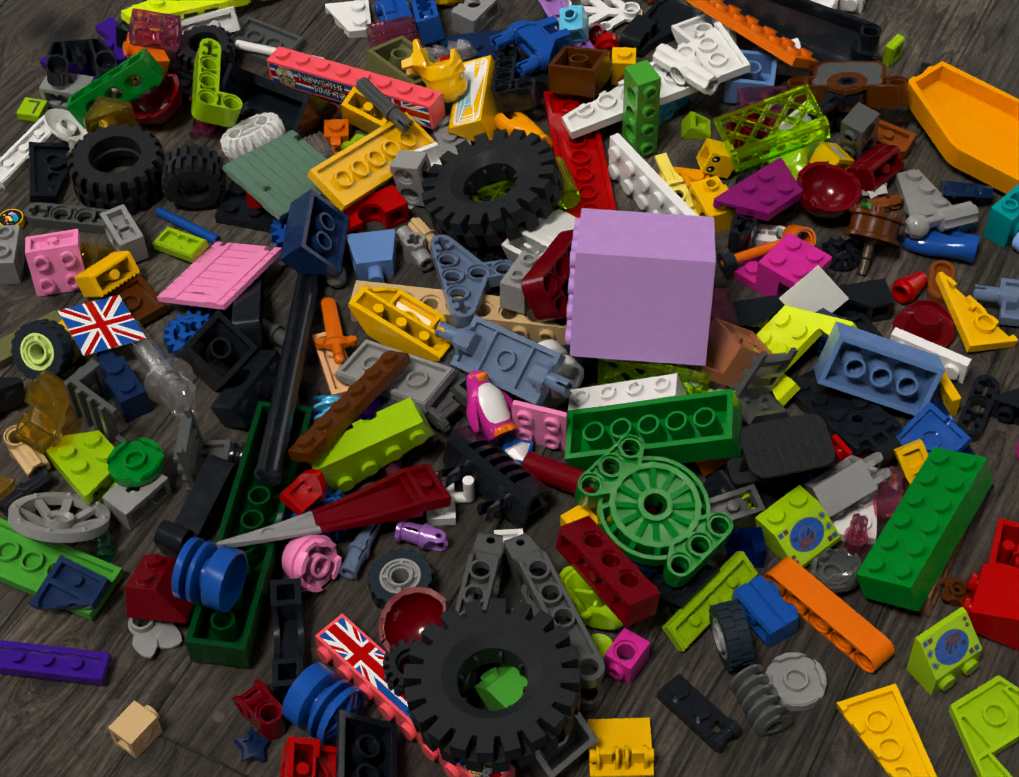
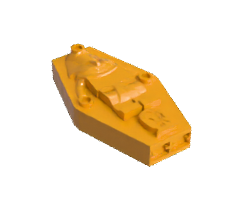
[907,61,1019,194]

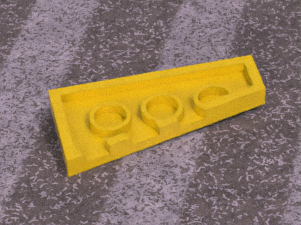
[836,683,937,777]

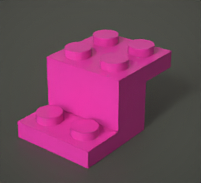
[733,232,832,296]

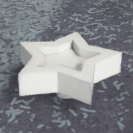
[861,182,888,199]

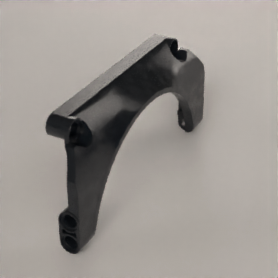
[619,0,883,131]

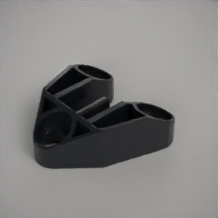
[46,38,117,86]

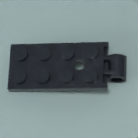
[790,369,902,469]

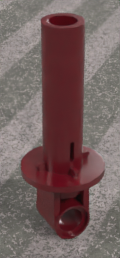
[522,451,663,522]

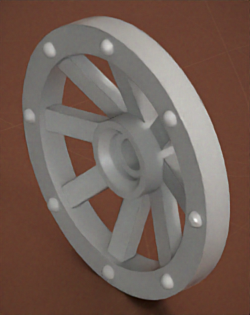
[8,492,110,543]

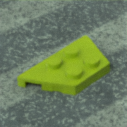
[38,430,114,505]

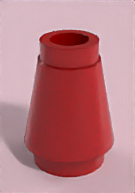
[891,271,928,303]

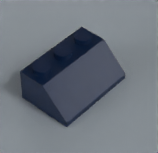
[280,189,349,276]

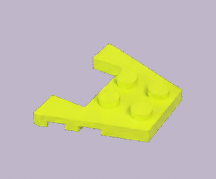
[756,305,857,406]

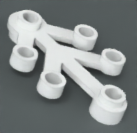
[566,0,642,34]

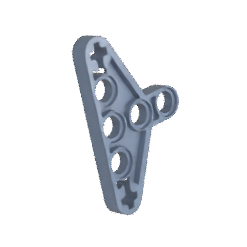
[430,235,513,327]

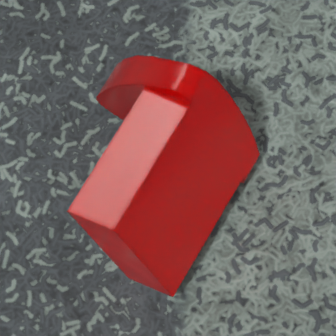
[279,469,327,516]

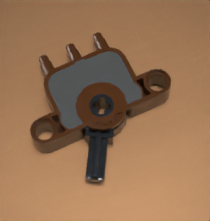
[787,60,909,121]

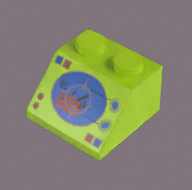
[755,485,841,568]
[906,607,982,696]

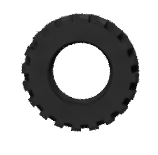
[68,124,165,214]

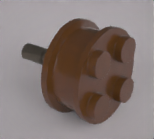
[843,204,906,276]

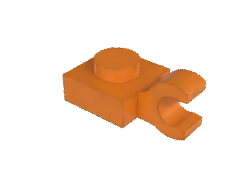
[324,119,349,156]

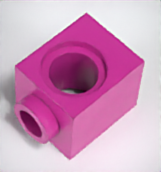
[604,628,650,685]

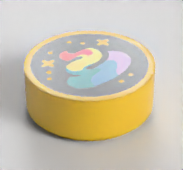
[0,209,25,229]

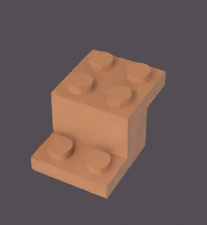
[688,317,773,388]

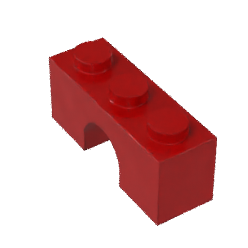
[342,185,409,249]

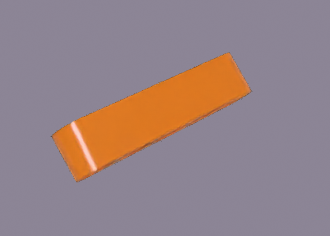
[763,557,895,673]

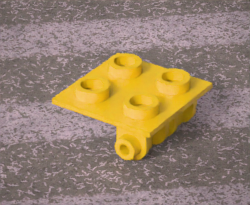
[587,717,654,777]

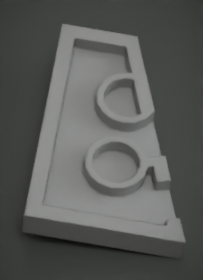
[895,169,952,217]

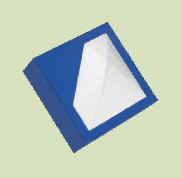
[502,436,534,465]

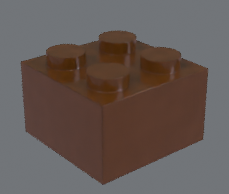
[548,45,610,99]

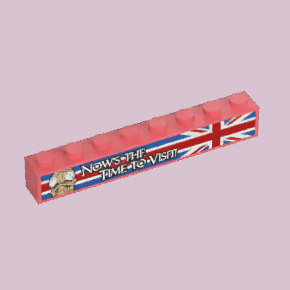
[266,46,446,129]
[315,614,515,777]

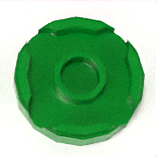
[107,438,165,487]

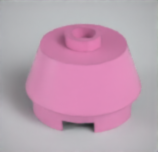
[282,535,342,592]

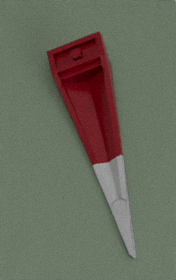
[216,463,451,548]

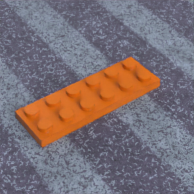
[685,0,819,70]

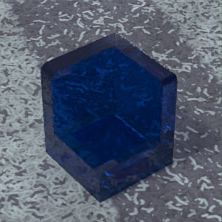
[725,527,766,568]

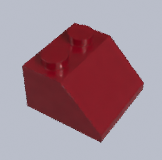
[125,554,196,623]

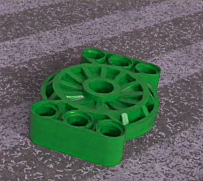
[575,434,734,588]

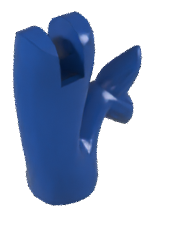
[903,224,980,264]

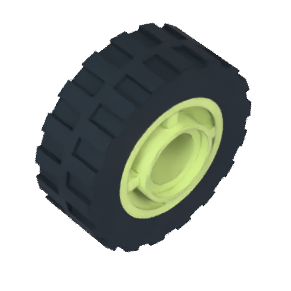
[11,319,75,381]

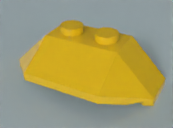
[348,286,452,362]

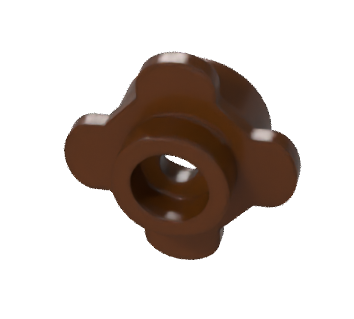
[941,576,969,607]

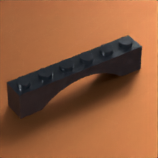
[728,279,895,334]

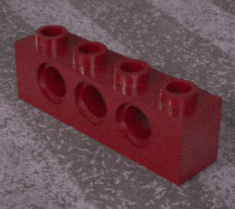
[556,515,660,627]

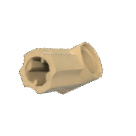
[3,425,51,479]

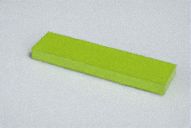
[662,551,758,651]

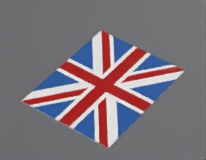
[58,294,146,356]

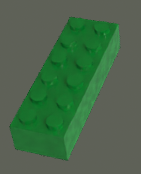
[564,389,742,472]
[856,447,994,612]

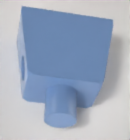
[346,229,397,283]

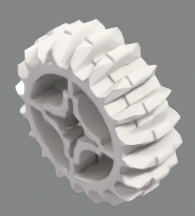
[220,112,286,161]

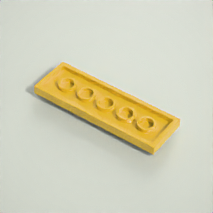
[307,112,435,211]

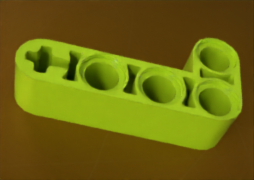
[191,38,243,127]

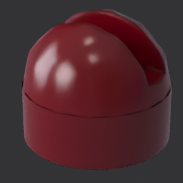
[589,23,607,43]

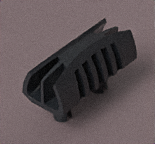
[437,426,552,534]

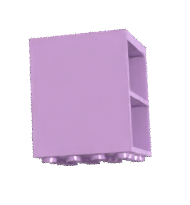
[565,208,716,366]

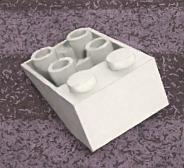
[501,209,577,263]

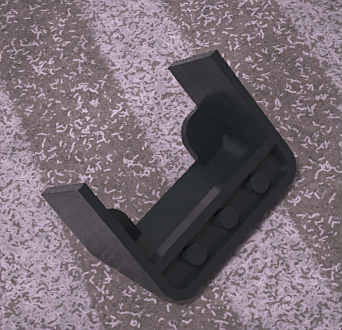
[219,63,338,141]

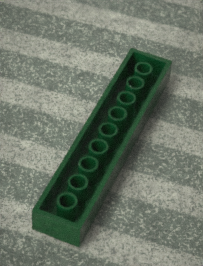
[185,401,315,668]

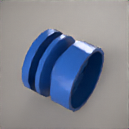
[171,536,248,613]
[282,662,366,746]

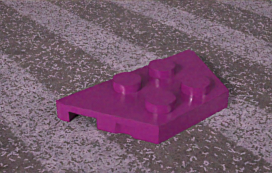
[713,157,803,221]

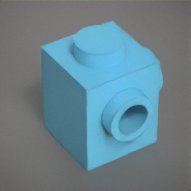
[557,5,589,44]

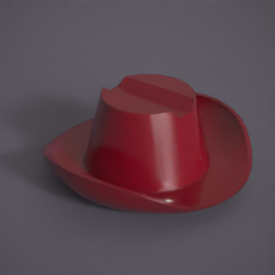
[893,300,955,347]

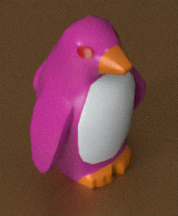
[466,370,517,441]

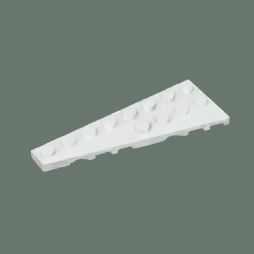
[562,21,751,139]

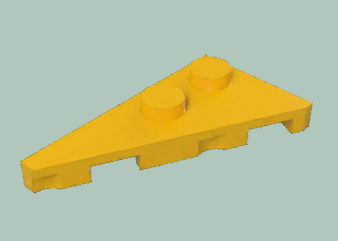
[935,272,1018,353]

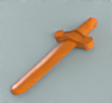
[315,297,357,365]

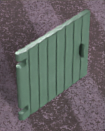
[222,130,327,220]

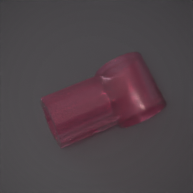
[873,466,905,521]

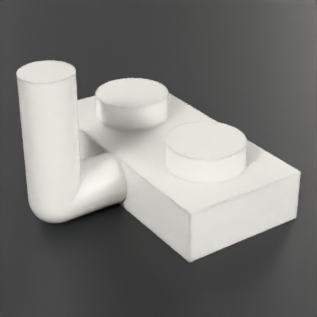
[427,472,475,526]

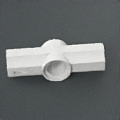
[652,43,720,95]

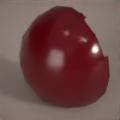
[125,74,183,125]
[797,161,862,219]
[378,586,450,664]

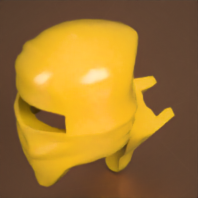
[401,39,467,103]

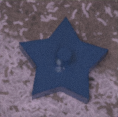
[233,727,269,763]

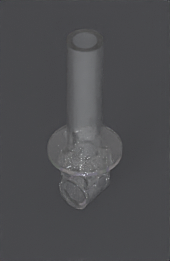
[127,320,196,418]

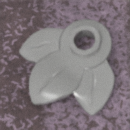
[128,617,182,659]

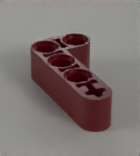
[521,229,574,322]

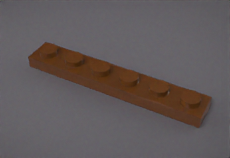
[287,350,412,463]

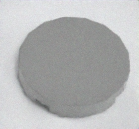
[765,652,827,711]

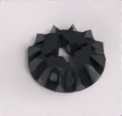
[821,236,862,270]

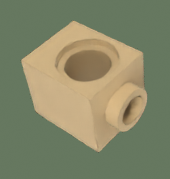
[108,700,162,759]

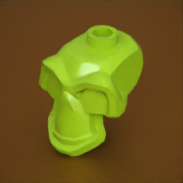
[558,566,624,630]

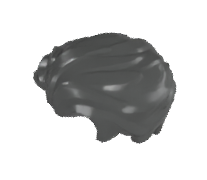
[809,548,862,593]

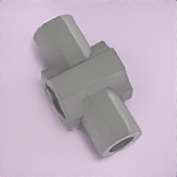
[396,225,434,271]

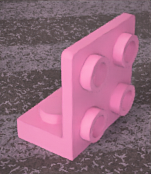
[25,229,85,297]
[512,400,568,451]

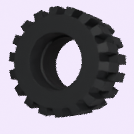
[174,25,237,82]
[161,144,226,210]

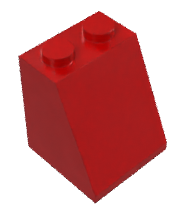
[960,563,1019,651]

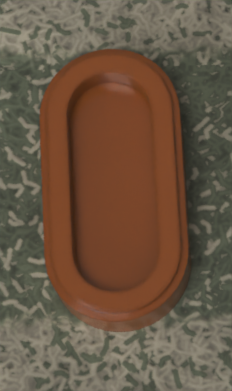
[926,260,956,305]

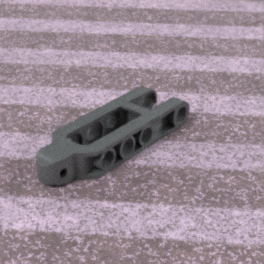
[455,532,503,706]
[504,533,605,712]

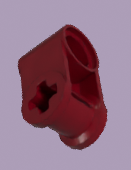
[232,679,288,740]

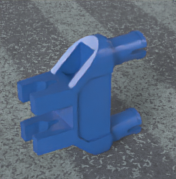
[490,16,571,77]

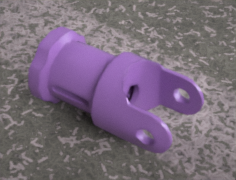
[394,519,448,551]

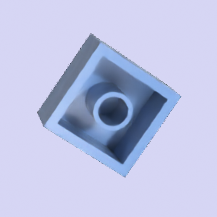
[723,50,778,107]

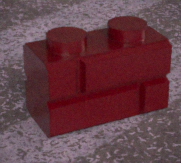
[846,144,904,192]

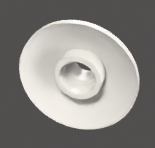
[44,108,90,142]

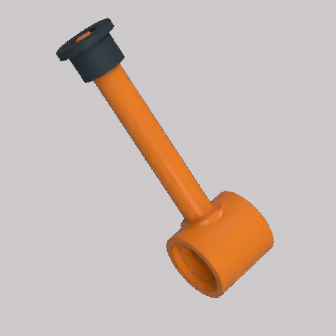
[717,224,816,273]

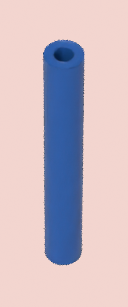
[155,207,221,244]

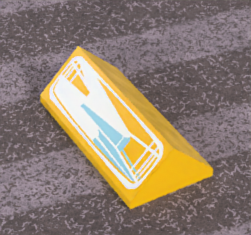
[447,55,499,142]

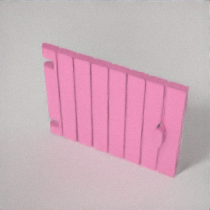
[157,241,282,310]

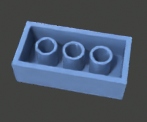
[814,321,945,416]

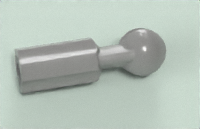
[904,201,979,239]

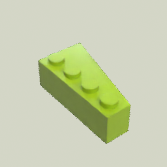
[310,397,434,493]

